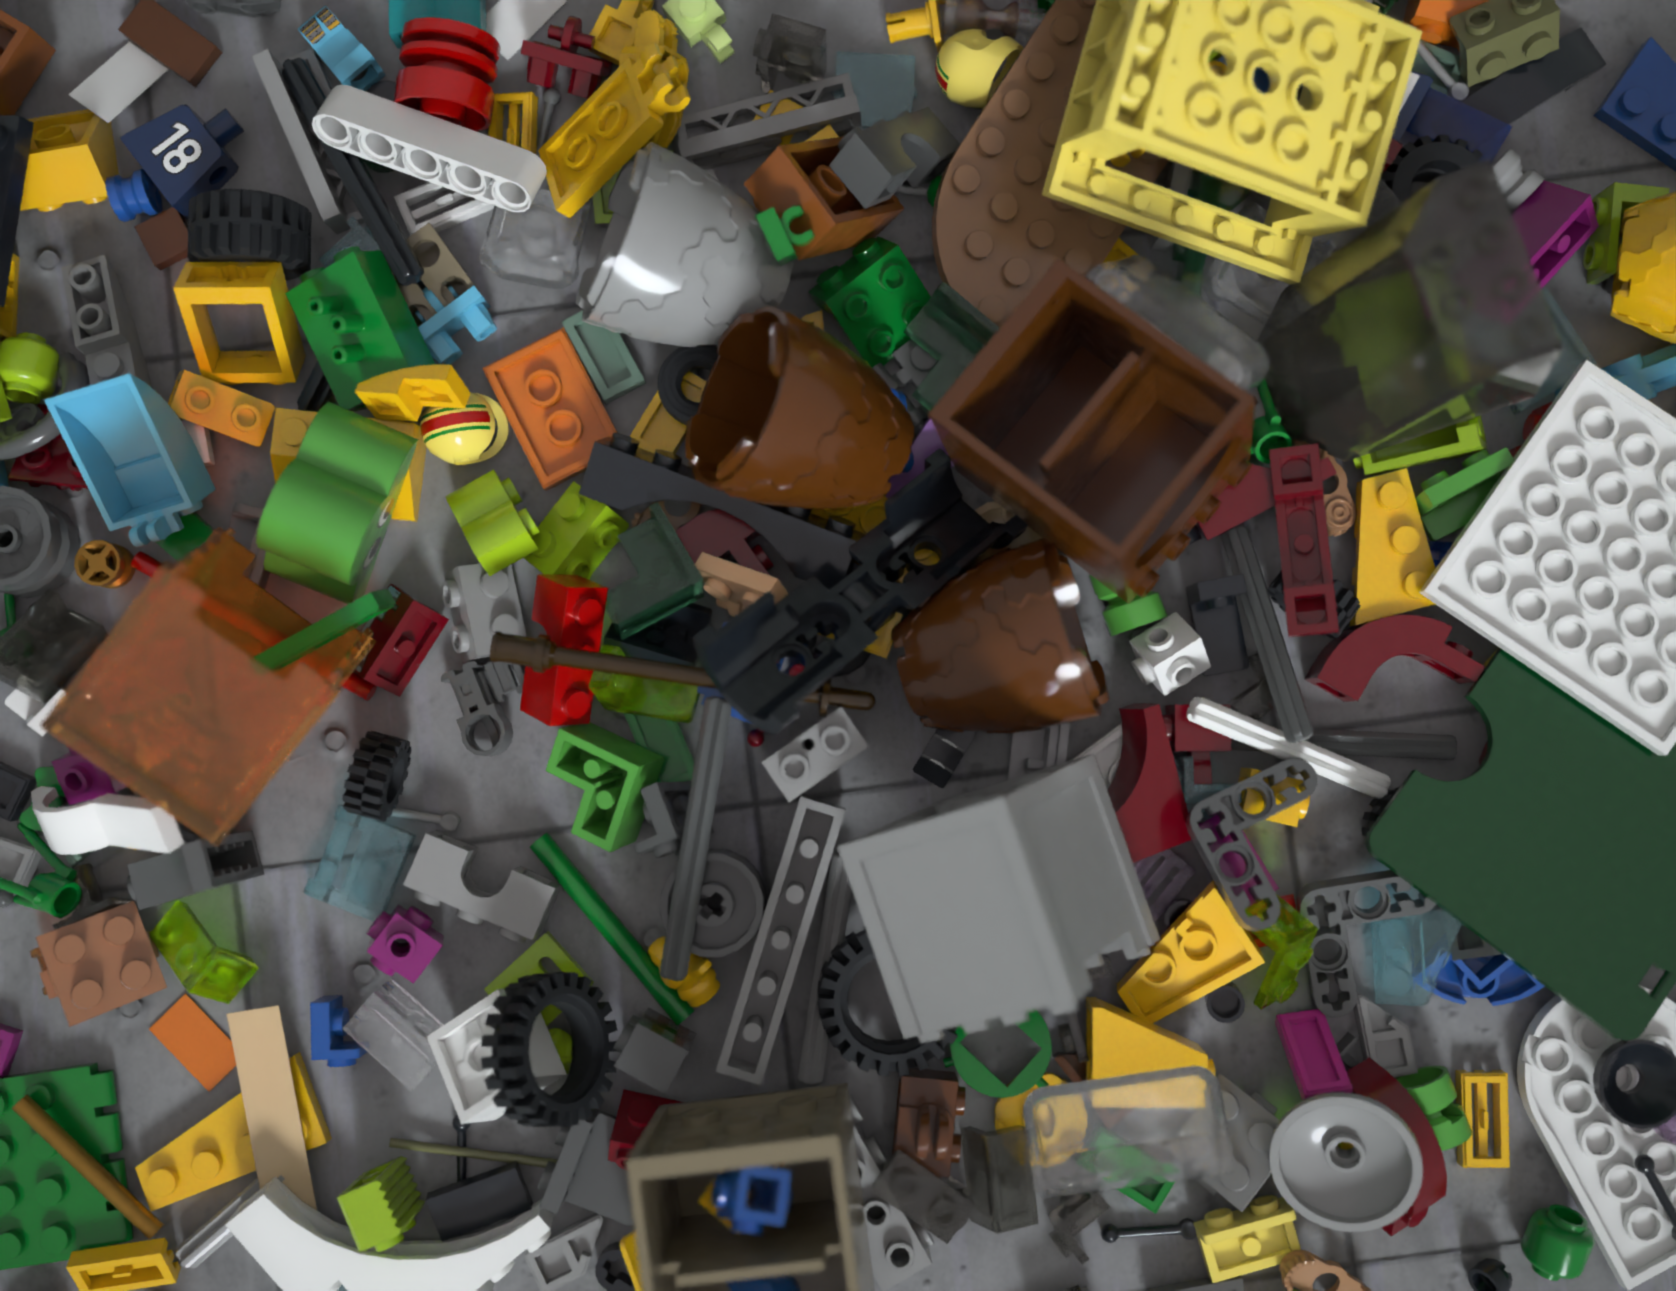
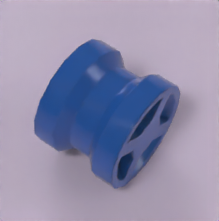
[105,169,162,222]

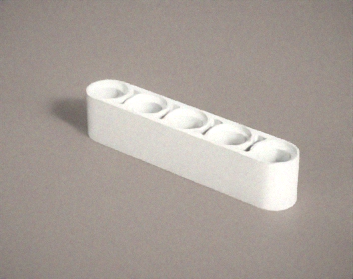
[312,84,547,213]

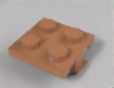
[35,901,167,1027]

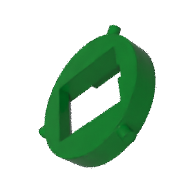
[943,1010,1052,1098]

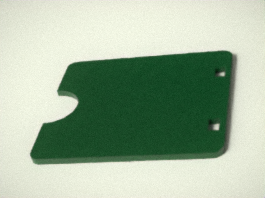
[1366,648,1676,1040]

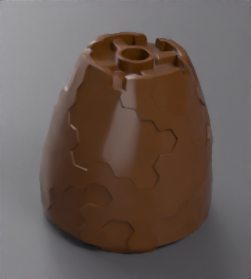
[685,306,914,509]
[891,537,1110,733]

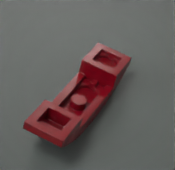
[1269,443,1339,637]

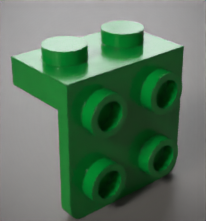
[808,236,941,367]

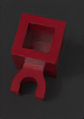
[1162,704,1232,784]

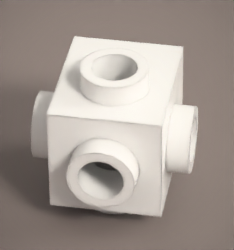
[1129,612,1211,696]

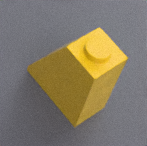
[1086,997,1215,1104]

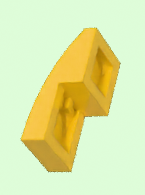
[355,364,471,422]

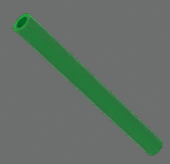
[529,832,695,1026]

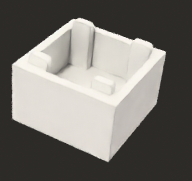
[427,989,567,1124]

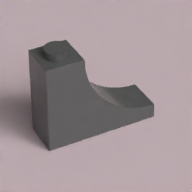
[127,830,264,910]

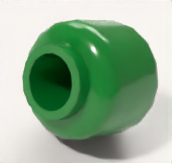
[1521,1204,1595,1281]

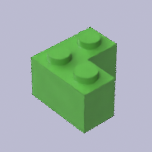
[546,722,665,852]

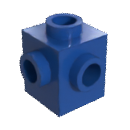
[712,1165,792,1235]

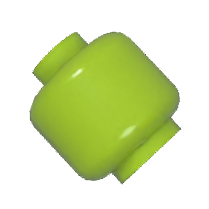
[0,332,59,404]

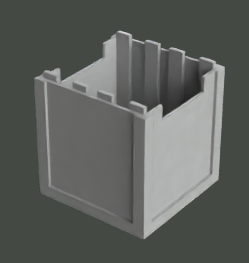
[837,754,1160,1043]

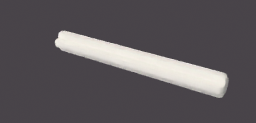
[1186,697,1391,799]

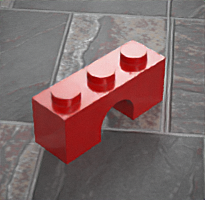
[520,574,608,726]

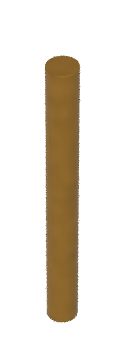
[12,1094,164,1239]

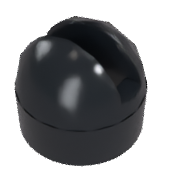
[1468,1258,1513,1291]

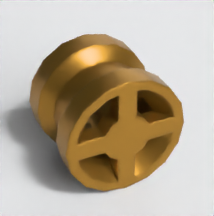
[74,540,135,589]

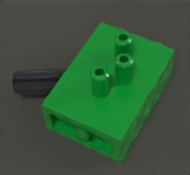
[285,246,435,412]

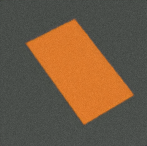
[149,993,236,1092]

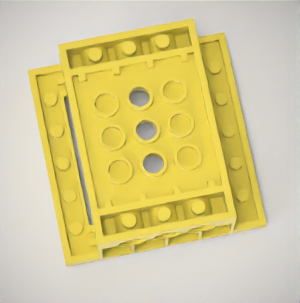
[1042,0,1423,284]

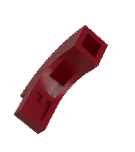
[1304,615,1485,702]
[1346,1057,1447,1237]

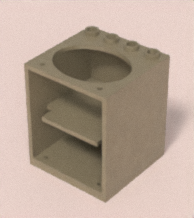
[626,1083,875,1291]

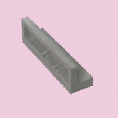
[251,47,366,234]
[677,72,862,170]

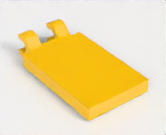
[538,42,691,218]

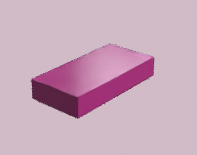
[1275,1009,1353,1101]

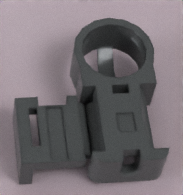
[441,661,525,756]

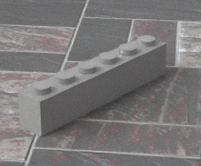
[715,794,846,1086]

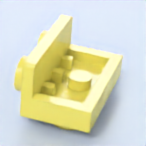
[1193,1195,1301,1283]

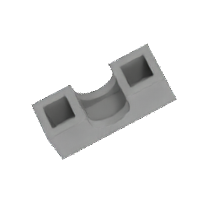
[403,830,562,943]

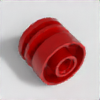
[393,17,501,132]

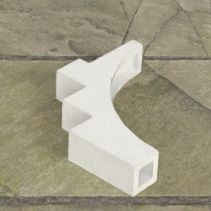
[225,1177,554,1291]

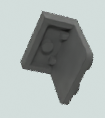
[538,1108,634,1226]

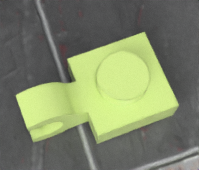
[662,0,735,64]

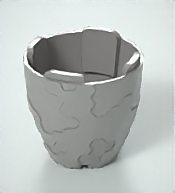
[575,142,794,347]

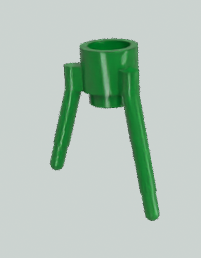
[1248,354,1292,464]
[0,822,82,919]

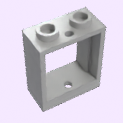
[761,707,869,802]

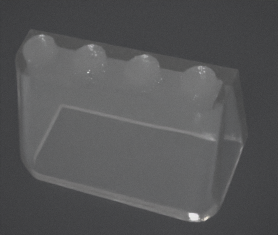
[1023,1066,1236,1199]

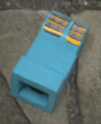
[297,6,386,92]

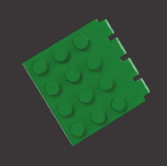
[0,1062,134,1270]

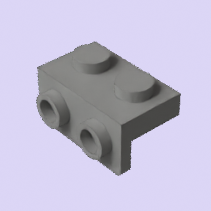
[441,563,527,663]

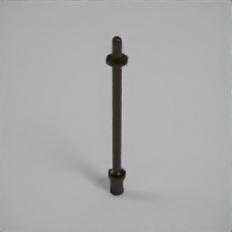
[490,631,876,717]

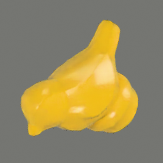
[648,936,720,1007]

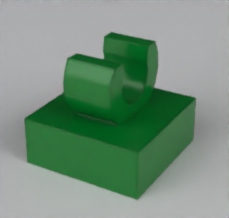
[756,206,815,266]

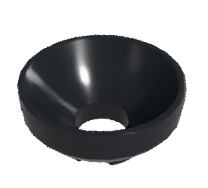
[1593,1039,1676,1129]

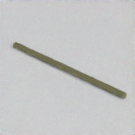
[389,1138,558,1168]

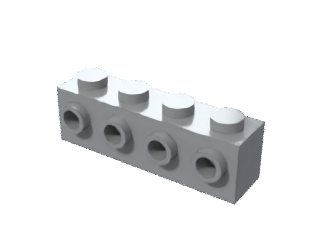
[849,1094,934,1291]

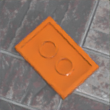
[482,327,618,491]

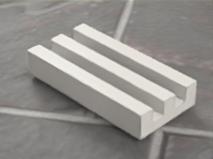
[394,182,497,236]

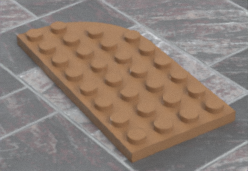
[932,0,1169,343]

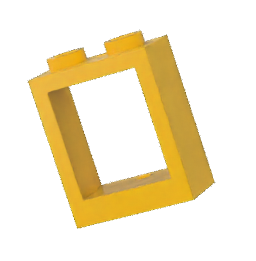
[173,262,306,385]

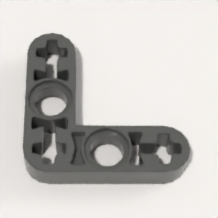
[1186,758,1317,931]
[1296,870,1436,1017]

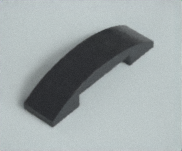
[1429,27,1606,152]

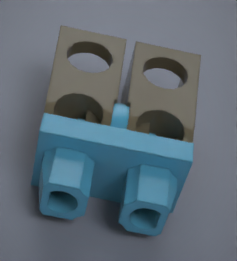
[384,222,497,365]

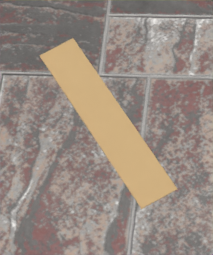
[227,1005,317,1210]

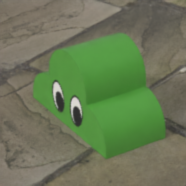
[256,402,418,605]

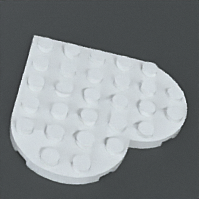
[1517,985,1676,1290]

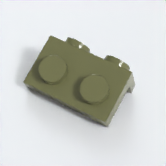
[1449,0,1560,87]

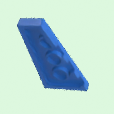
[1593,37,1676,172]

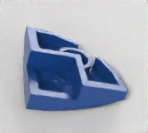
[1412,933,1545,1006]

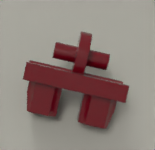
[521,16,613,99]

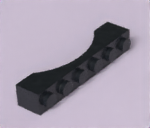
[579,433,865,590]

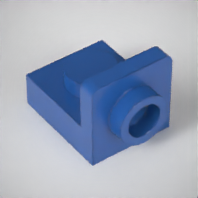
[310,995,370,1067]

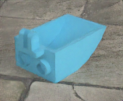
[44,373,216,547]

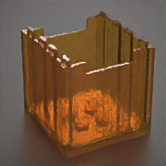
[40,527,377,847]

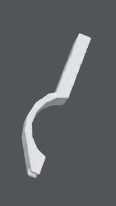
[31,786,185,855]

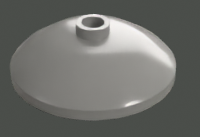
[1269,1092,1423,1232]

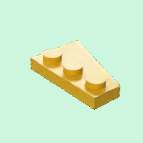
[1350,468,1435,626]
[1117,880,1265,1023]

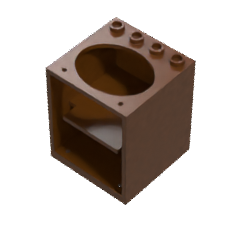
[928,258,1256,604]

